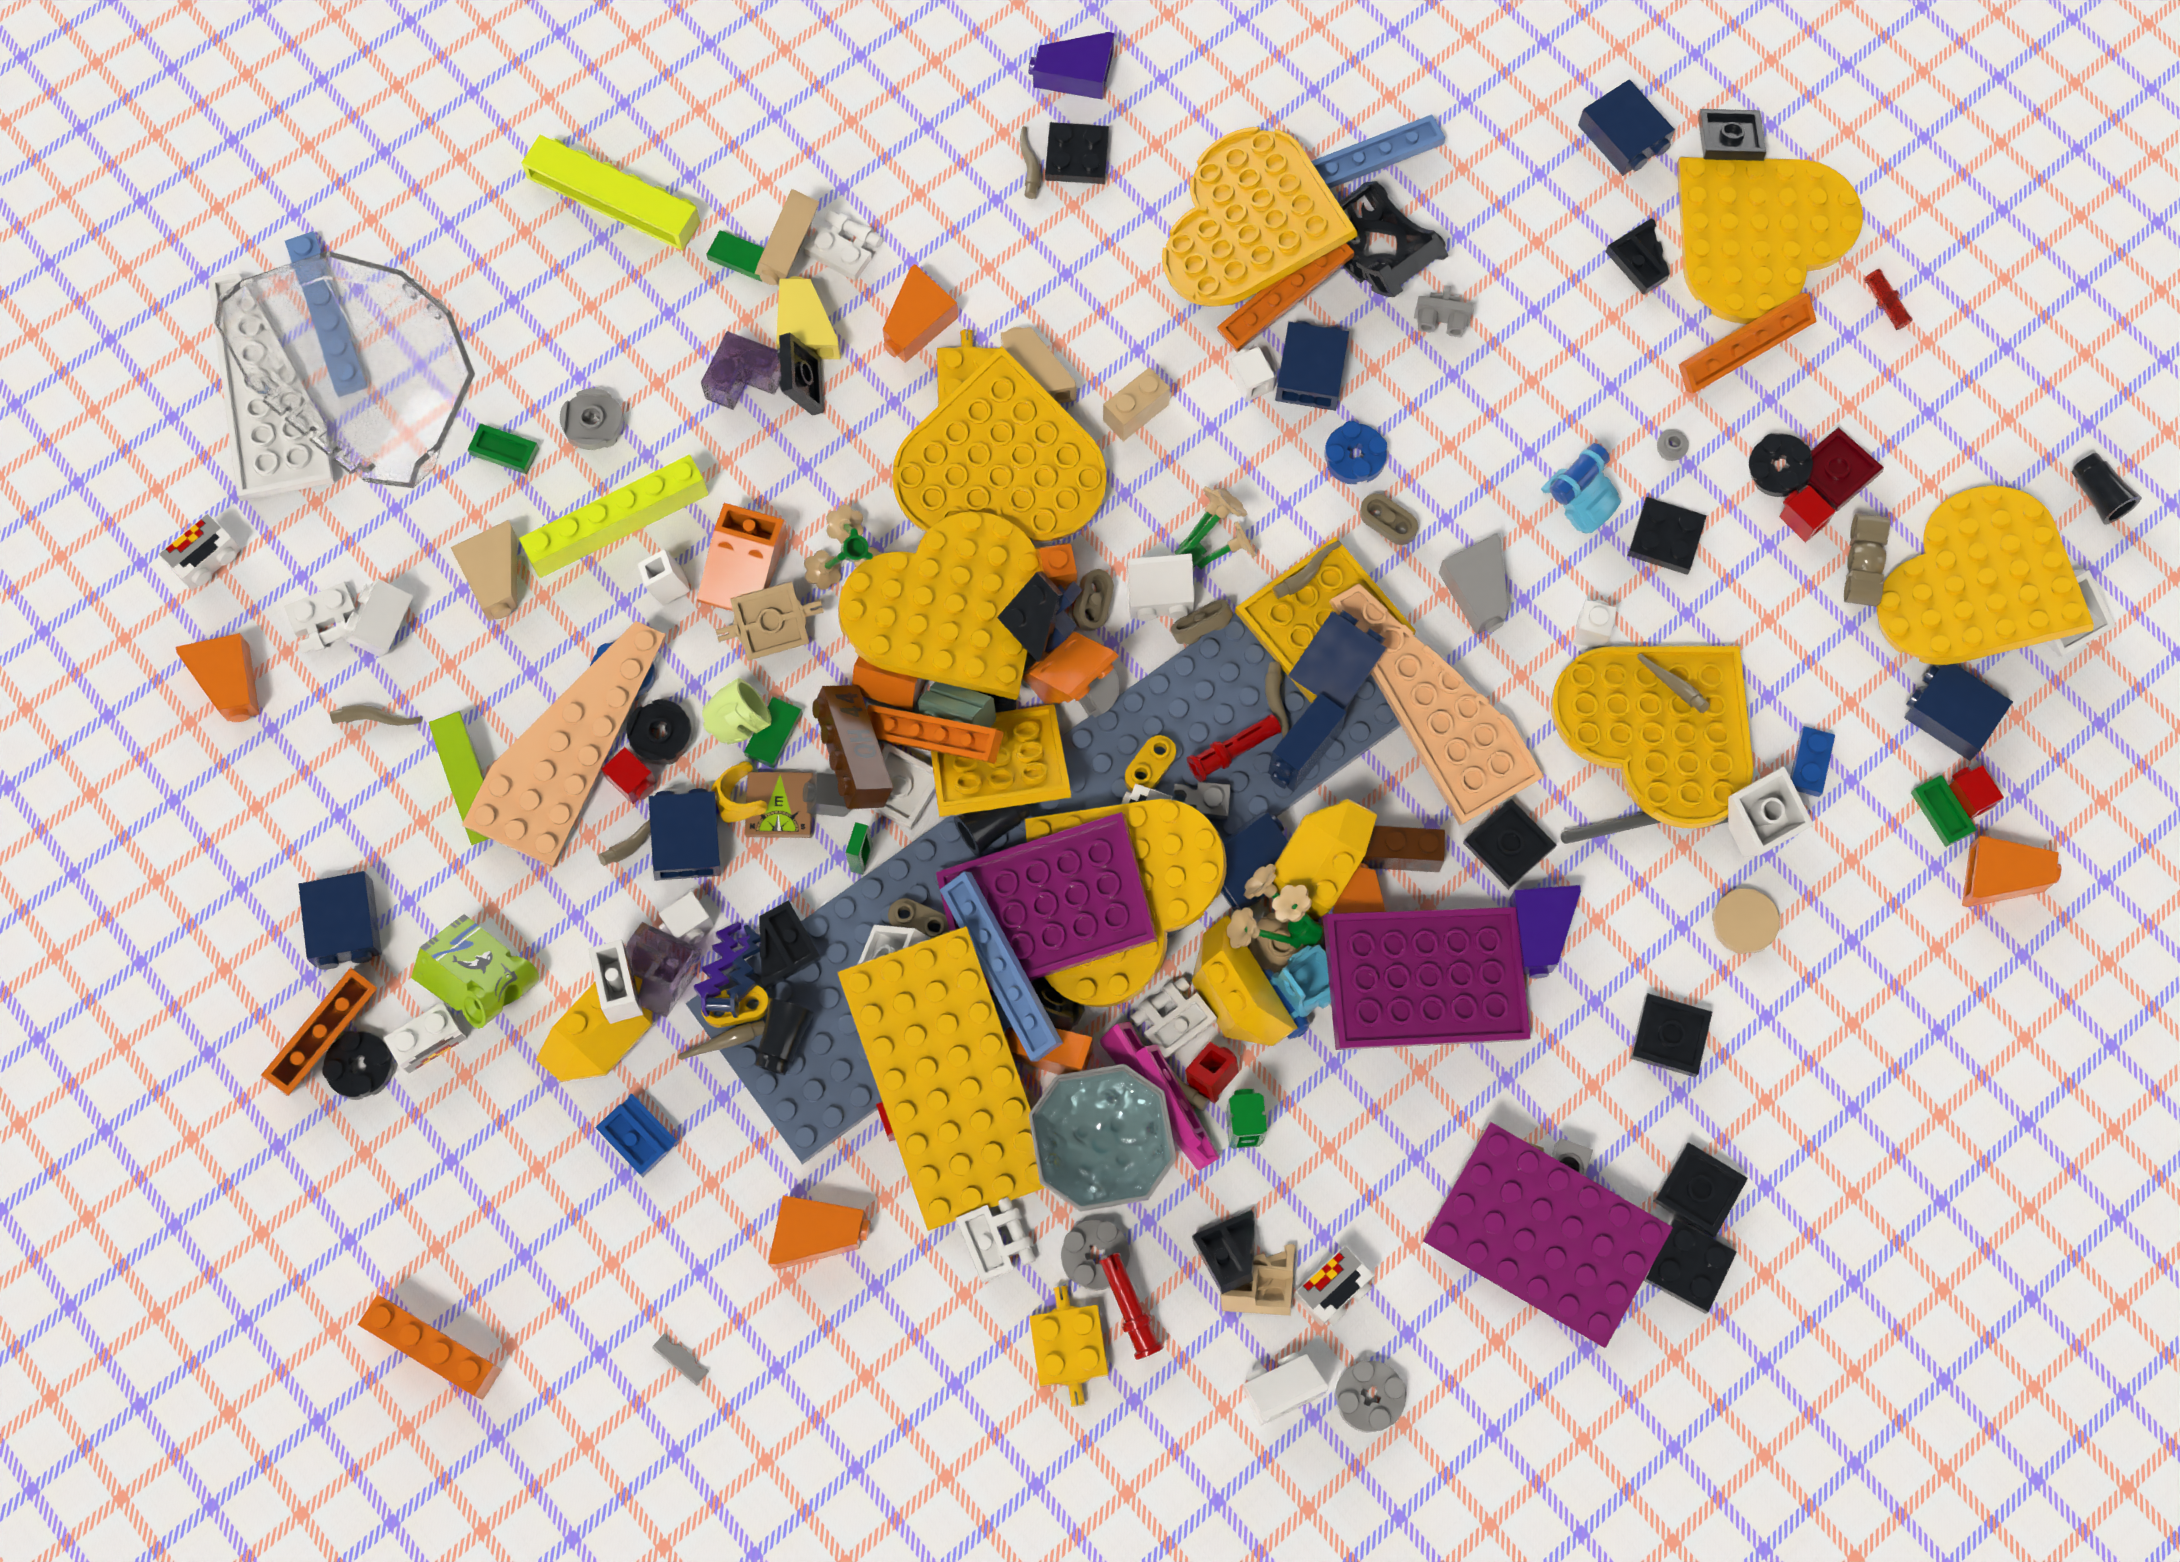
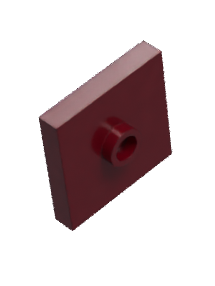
[1807,427,1884,511]

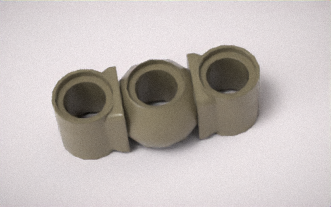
[1843,513,1890,607]

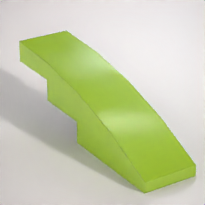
[428,711,489,845]

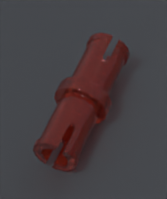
[1864,269,1913,330]

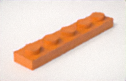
[1217,243,1354,352]
[1678,292,1817,394]
[867,704,1004,764]

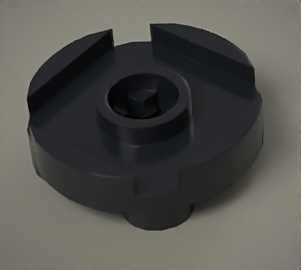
[1749,434,1813,497]
[626,699,693,765]
[1031,977,1085,1032]
[322,1031,394,1100]

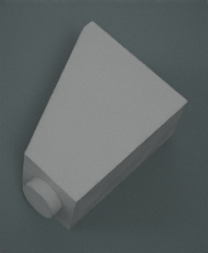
[1439,534,1509,635]

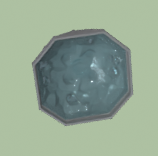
[1029,1064,1177,1212]

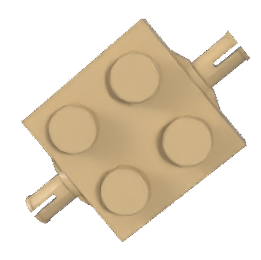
[715,581,824,661]

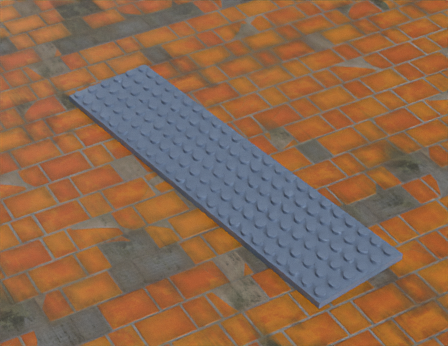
[685,613,1401,1165]

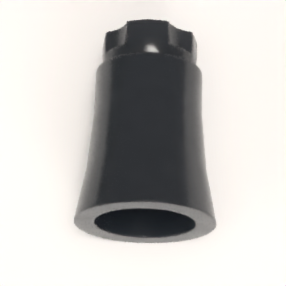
[2072,453,2142,525]
[954,804,1030,856]
[755,998,815,1075]

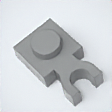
[1174,782,1230,820]

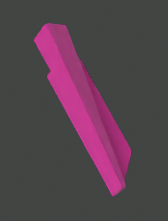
[1100,1022,1220,1170]

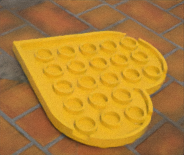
[1162,127,1358,307]
[1677,157,1863,324]
[892,346,1107,542]
[1877,485,2094,665]
[838,512,1040,700]
[1551,646,1753,829]
[1025,799,1227,1007]

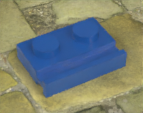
[595,1093,679,1178]

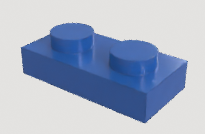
[1790,726,1835,797]

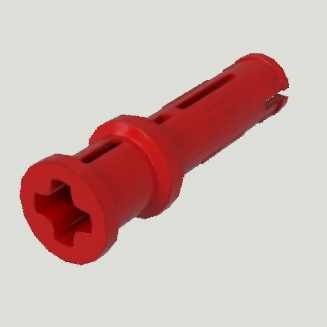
[1186,714,1282,782]
[1099,1252,1164,1360]

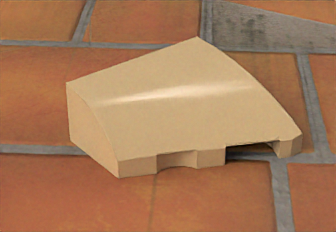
[1221,1244,1295,1316]

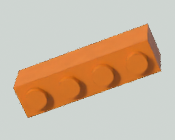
[260,967,377,1096]
[357,1294,502,1400]

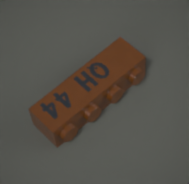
[812,685,893,809]
[1361,825,1445,872]

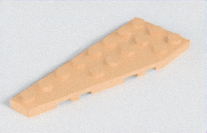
[1329,584,1544,826]
[462,621,666,867]

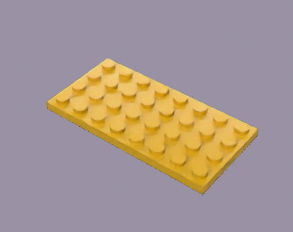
[837,926,1051,1231]

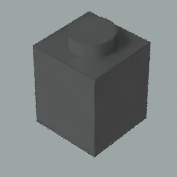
[803,772,852,817]

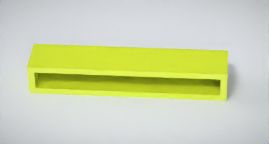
[521,135,701,251]
[519,454,709,579]

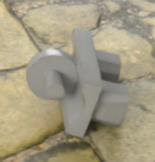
[1414,285,1473,337]

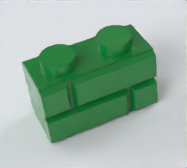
[1225,1089,1267,1149]

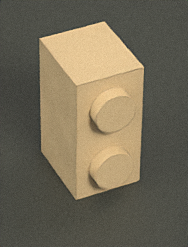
[1103,367,1170,442]

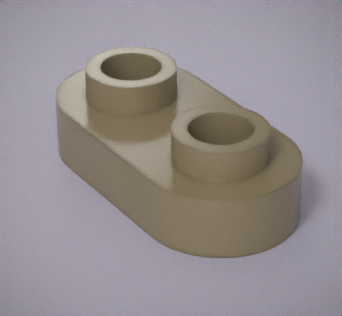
[1360,494,1418,545]
[1073,569,1114,632]
[1170,600,1233,645]
[888,898,950,938]

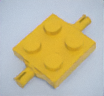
[936,329,998,406]
[1029,1286,1109,1407]

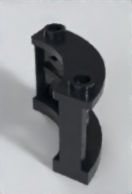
[1338,181,1449,297]

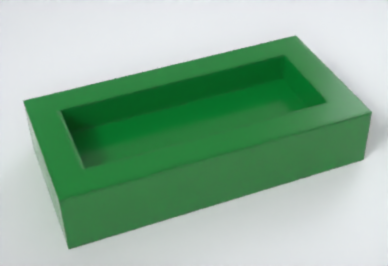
[706,230,765,282]
[467,423,539,475]
[744,697,803,768]
[1911,775,1977,847]
[845,822,873,875]

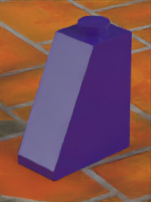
[1028,32,1114,100]
[1509,885,1581,979]

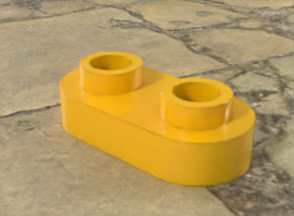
[1125,735,1176,793]
[701,985,769,1028]

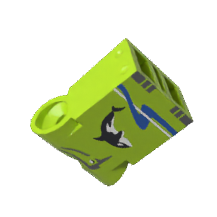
[411,914,539,1029]

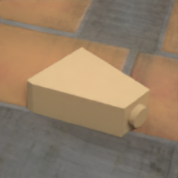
[755,189,820,286]
[1001,327,1076,404]
[450,520,517,622]

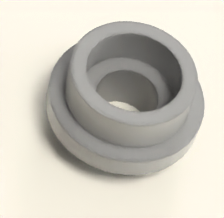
[1657,430,1689,461]

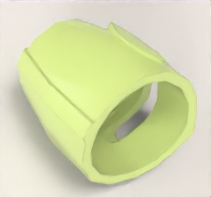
[702,678,771,745]

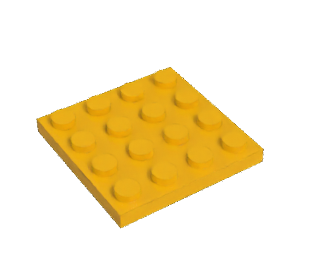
[1235,536,1416,703]
[931,704,1071,817]

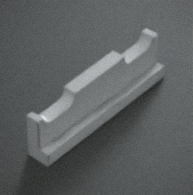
[652,1333,709,1386]

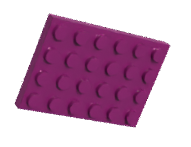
[936,812,1158,993]
[1323,907,1531,1050]
[1422,1121,1673,1348]

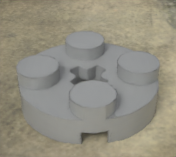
[560,388,624,450]
[1061,1220,1130,1291]
[1335,1361,1406,1433]

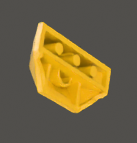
[1273,799,1377,921]
[1191,915,1297,1046]
[536,963,653,1082]

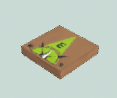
[745,772,814,838]

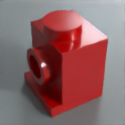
[1185,1042,1239,1104]

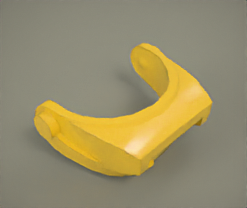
[711,761,768,823]

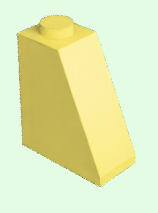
[776,276,841,360]

